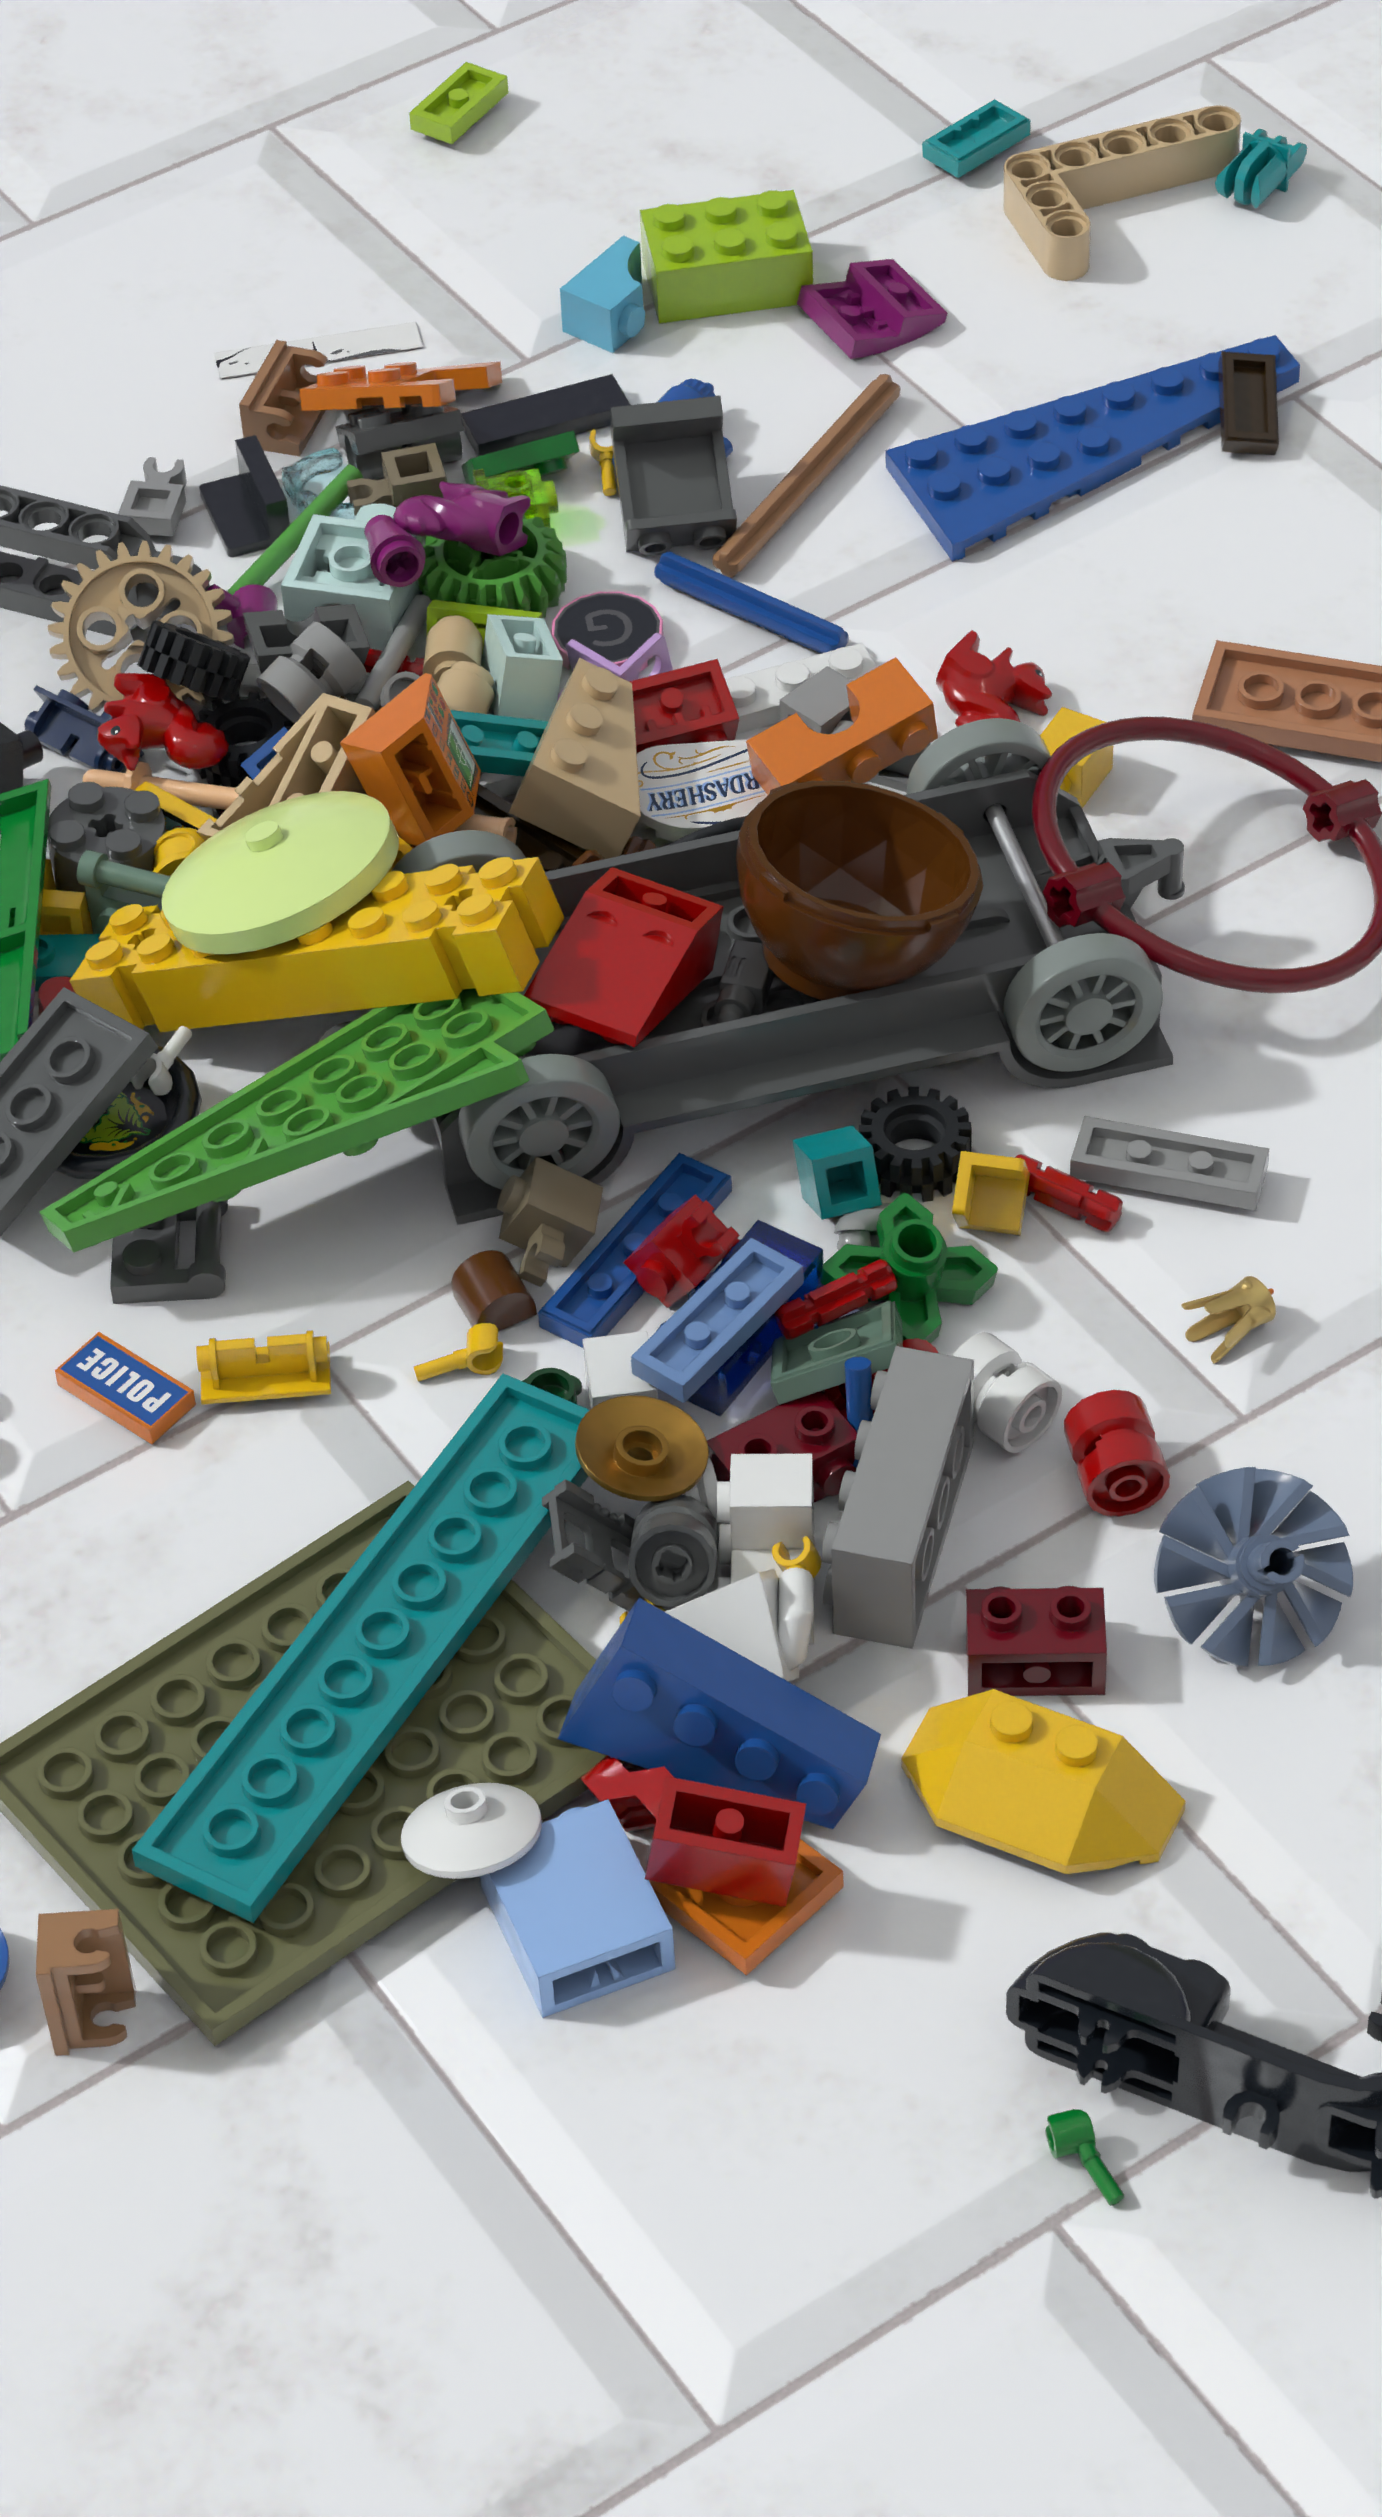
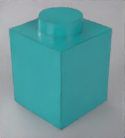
[792,1125,882,1220]

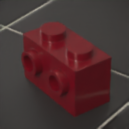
[707,1391,857,1503]
[966,1586,1107,1696]

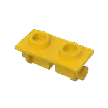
[196,1330,331,1405]

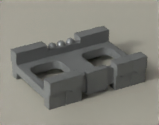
[542,1479,645,1612]

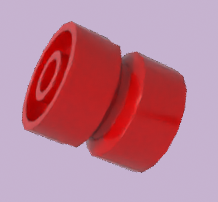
[1064,1390,1170,1517]

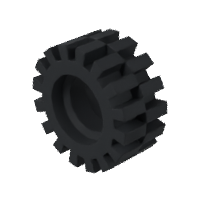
[137,620,251,702]
[197,692,294,788]
[859,1086,972,1202]

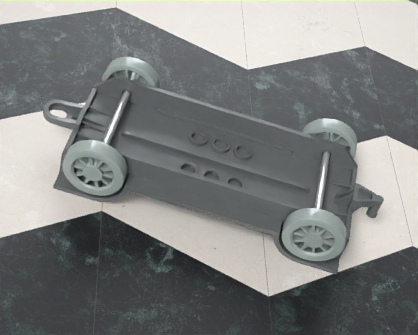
[319,718,1185,1225]

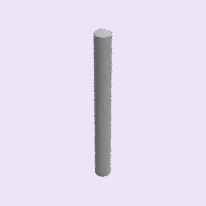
[354,594,431,711]

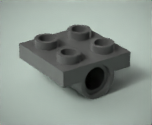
[335,404,464,480]

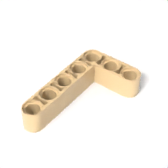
[1003,105,1241,281]

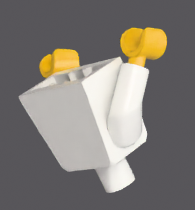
[619,1536,822,1682]

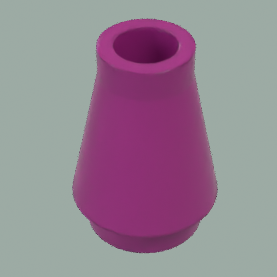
[364,515,426,587]

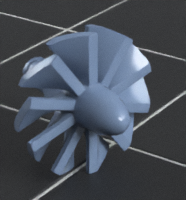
[1154,1467,1353,1667]

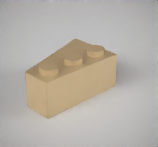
[508,658,641,859]
[197,693,376,841]

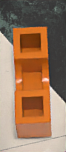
[746,657,938,795]

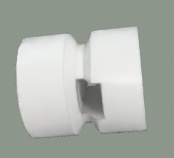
[952,1332,1062,1453]

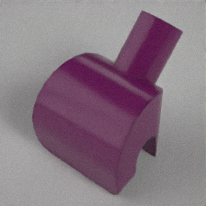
[207,584,278,649]

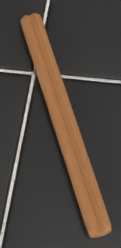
[713,374,900,578]

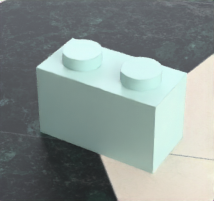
[481,614,563,721]

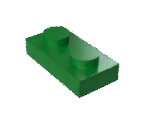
[461,430,580,490]

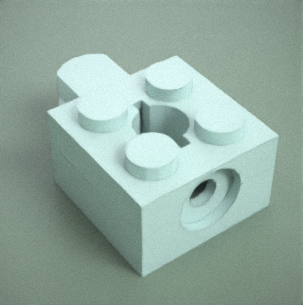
[281,504,422,650]

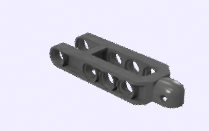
[0,485,210,637]

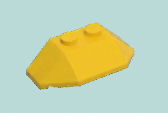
[901,1689,1186,1874]

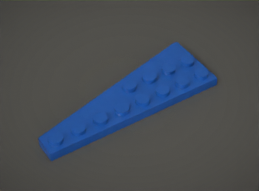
[885,335,1300,562]

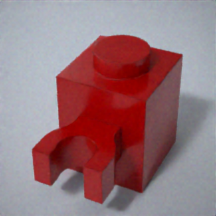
[623,1194,740,1308]

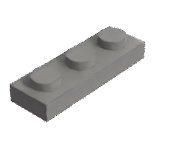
[1070,1116,1269,1211]

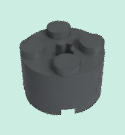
[47,782,166,912]

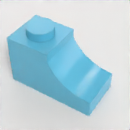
[560,236,645,353]

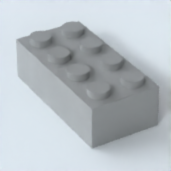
[822,1346,974,1649]

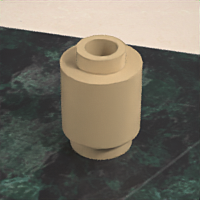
[423,616,483,684]
[437,661,495,714]

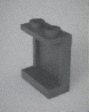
[610,396,737,555]

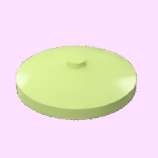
[161,791,399,954]

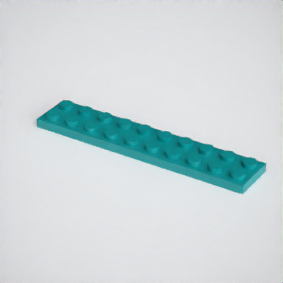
[132,1373,589,1923]

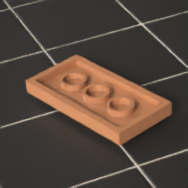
[1192,640,1382,762]

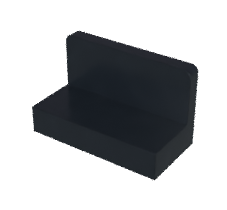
[199,435,290,557]

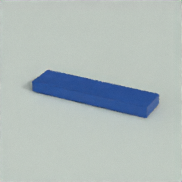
[538,1153,732,1348]

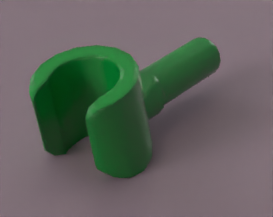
[1045,2109,1125,2206]

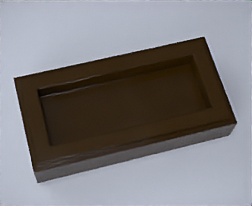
[1218,351,1279,455]

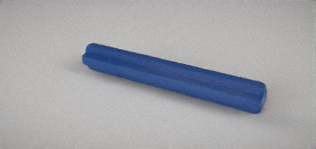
[654,552,849,654]

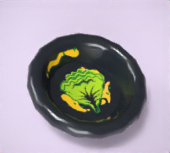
[56,1046,202,1179]

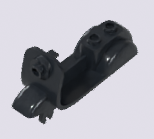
[1006,1932,1382,2199]

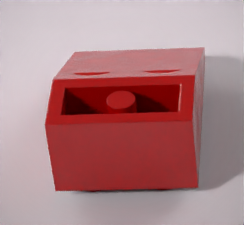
[523,867,724,1047]

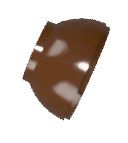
[736,781,984,1000]

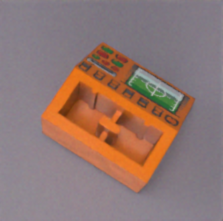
[339,673,481,846]

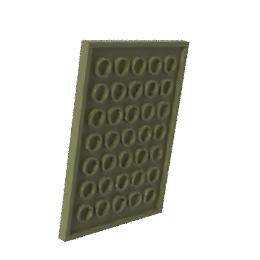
[0,1480,627,2046]

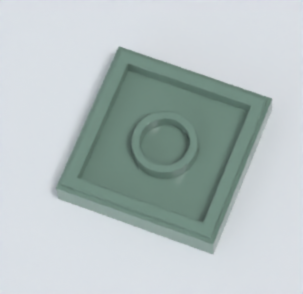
[770,1301,903,1405]

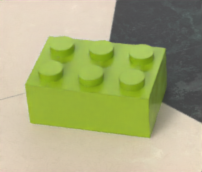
[640,190,813,324]

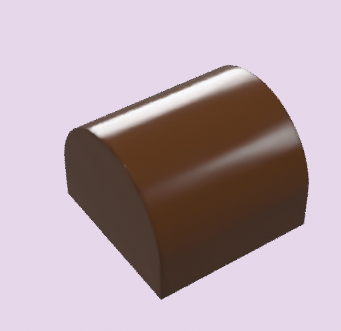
[451,1250,537,1331]

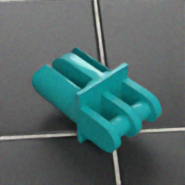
[1215,129,1307,208]

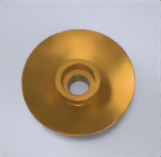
[575,1396,709,1501]

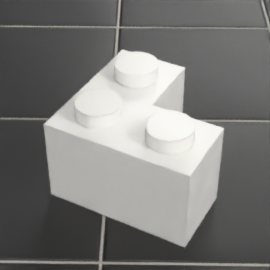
[717,1454,815,1645]

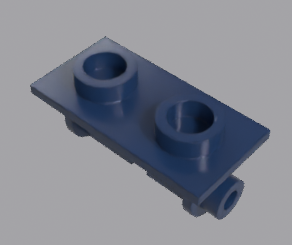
[24,685,145,772]

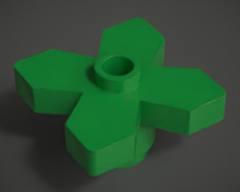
[820,1193,998,1343]

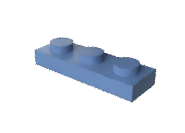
[631,1238,804,1403]

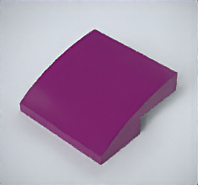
[797,259,948,359]

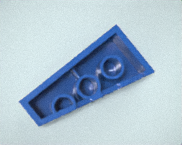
[558,1598,881,1830]

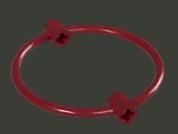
[1032,717,1382,993]

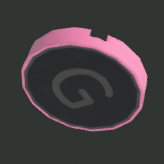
[551,591,663,671]

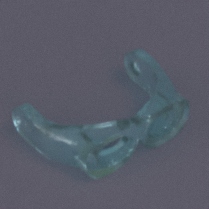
[282,448,355,519]

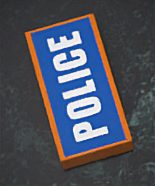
[55,1332,196,1444]

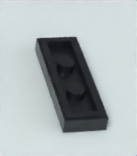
[461,374,631,456]

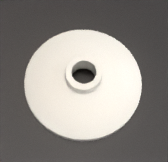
[401,1783,542,1879]

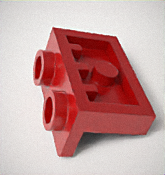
[629,659,740,753]

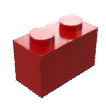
[645,1776,806,1907]

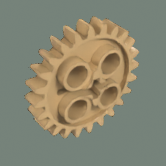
[47,541,234,714]

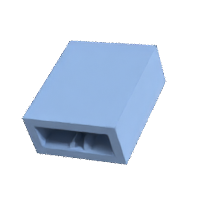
[480,1799,676,2018]

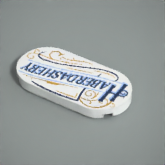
[636,739,768,842]

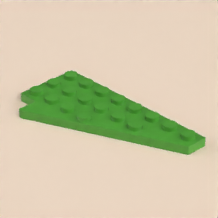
[39,988,554,1252]

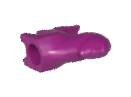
[393,481,531,556]

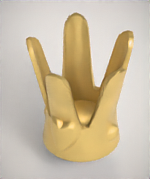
[1181,1276,1276,1364]

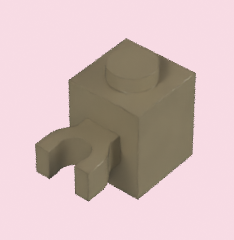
[347,443,447,517]
[497,1157,603,1287]

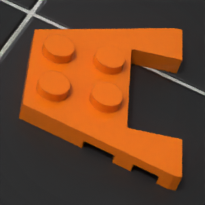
[299,361,502,411]

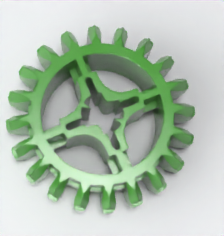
[418,514,567,618]

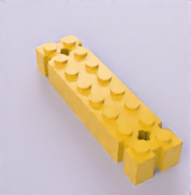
[70,857,564,1032]

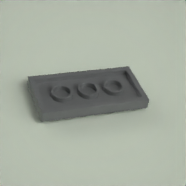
[0,987,158,1236]

